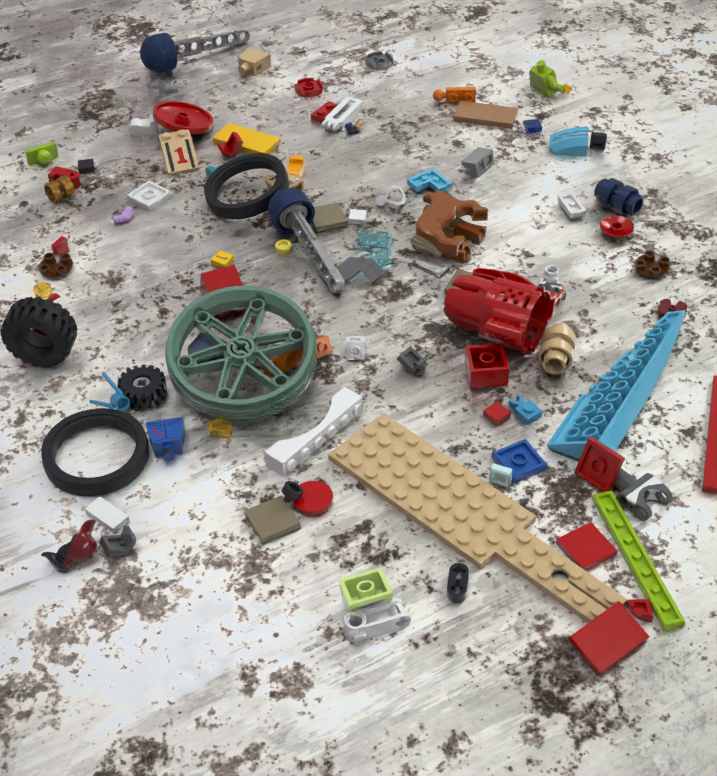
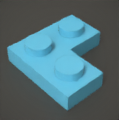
[407,169,452,192]

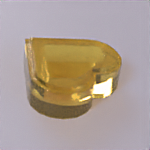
[207,418,232,438]

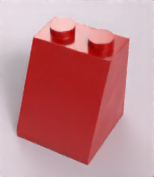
[200,264,243,318]

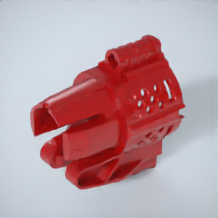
[443,268,562,355]

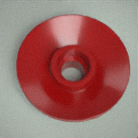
[600,216,634,237]

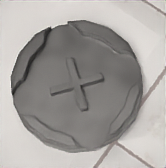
[365,51,393,70]

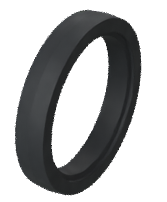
[204,153,289,220]
[41,408,149,496]

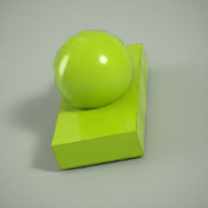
[25,142,59,166]

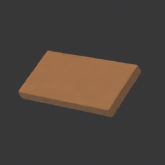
[453,100,518,129]

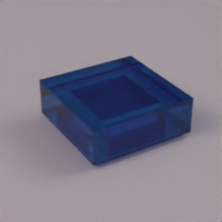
[523,119,542,133]

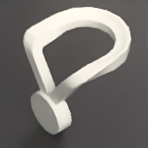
[376,185,406,206]

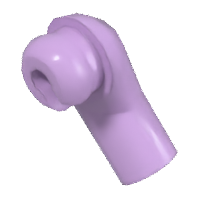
[113,207,134,224]

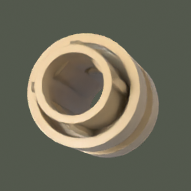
[538,323,576,374]

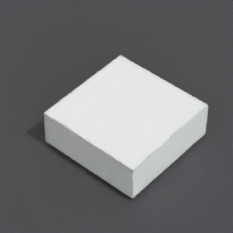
[348,209,367,225]

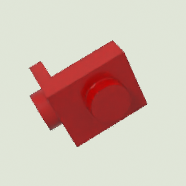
[217,132,243,157]

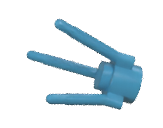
[89,372,130,411]

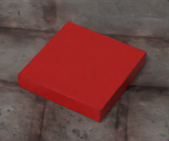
[574,437,625,492]
[556,522,618,571]

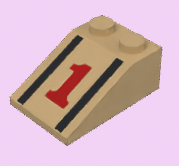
[158,129,199,175]

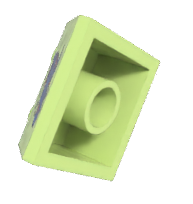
[339,568,394,612]

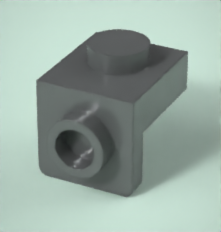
[397,346,430,375]
[99,525,136,557]

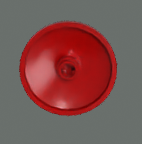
[153,101,213,134]

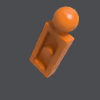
[433,87,476,103]

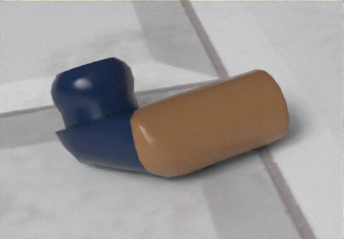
[344,119,364,133]

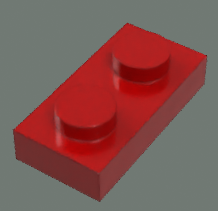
[311,101,338,124]

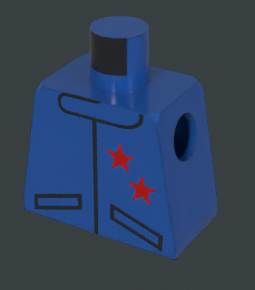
[146,417,186,462]

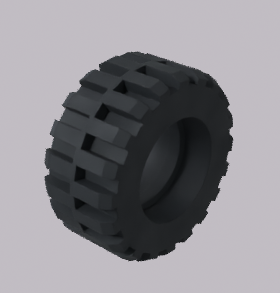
[0,297,78,367]

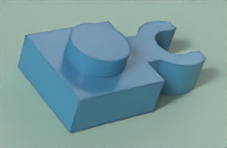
[508,394,543,424]

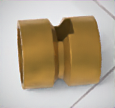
[44,175,75,203]

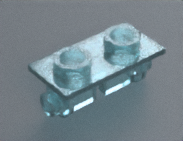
[357,229,393,249]
[359,248,393,267]

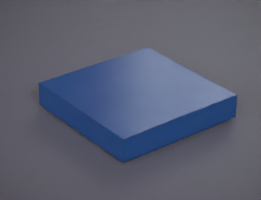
[491,439,548,484]

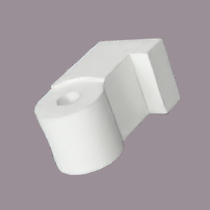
[129,115,158,136]

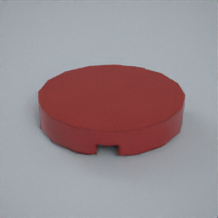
[294,77,323,97]
[292,481,333,516]

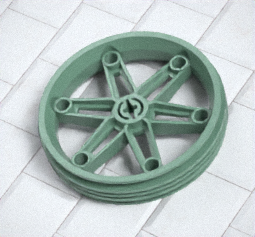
[165,286,317,422]

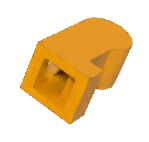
[286,155,305,178]

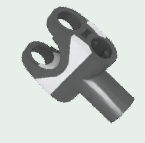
[614,468,673,521]

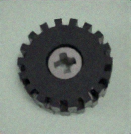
[117,364,168,411]

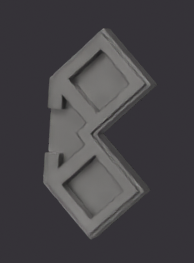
[336,257,385,284]

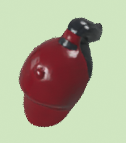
[41,519,97,571]

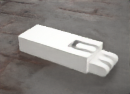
[321,96,363,131]

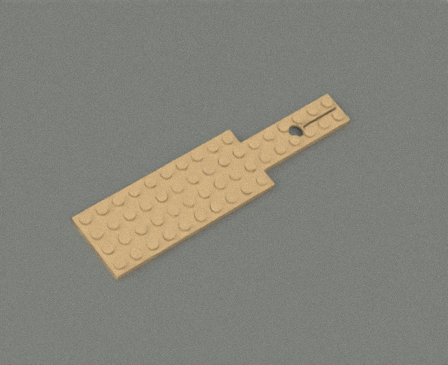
[328,413,627,623]

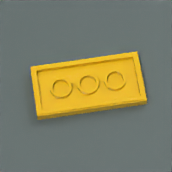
[212,123,281,154]

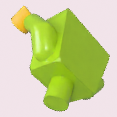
[529,60,572,98]

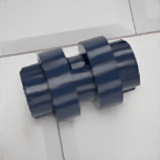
[594,178,644,216]

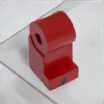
[48,166,81,189]

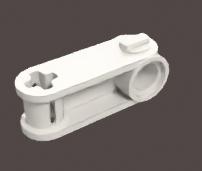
[342,598,411,643]

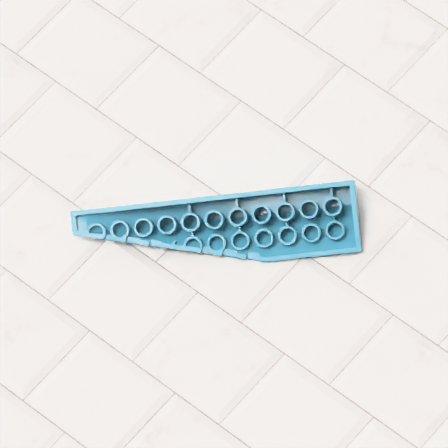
[547,310,686,459]

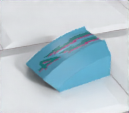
[550,127,588,156]

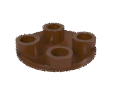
[635,250,670,277]
[39,253,73,278]

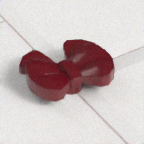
[657,299,687,318]

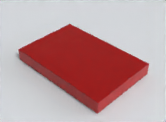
[568,601,650,676]

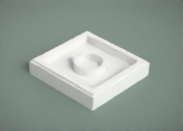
[126,181,173,212]

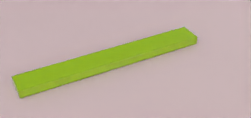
[592,491,685,632]

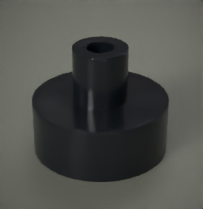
[281,481,304,503]

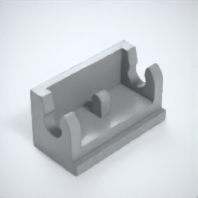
[461,147,495,178]

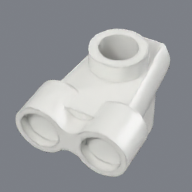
[538,265,560,288]

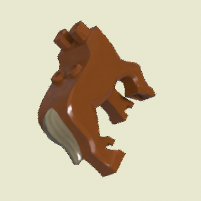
[410,190,488,264]

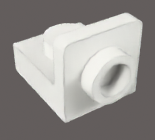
[346,336,365,360]

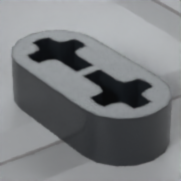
[447,563,469,603]

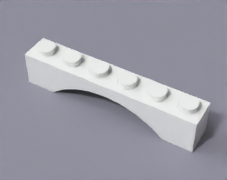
[265,387,363,477]

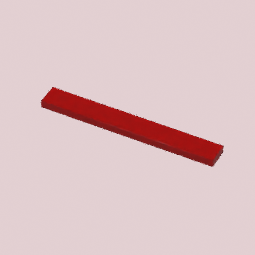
[702,375,717,493]

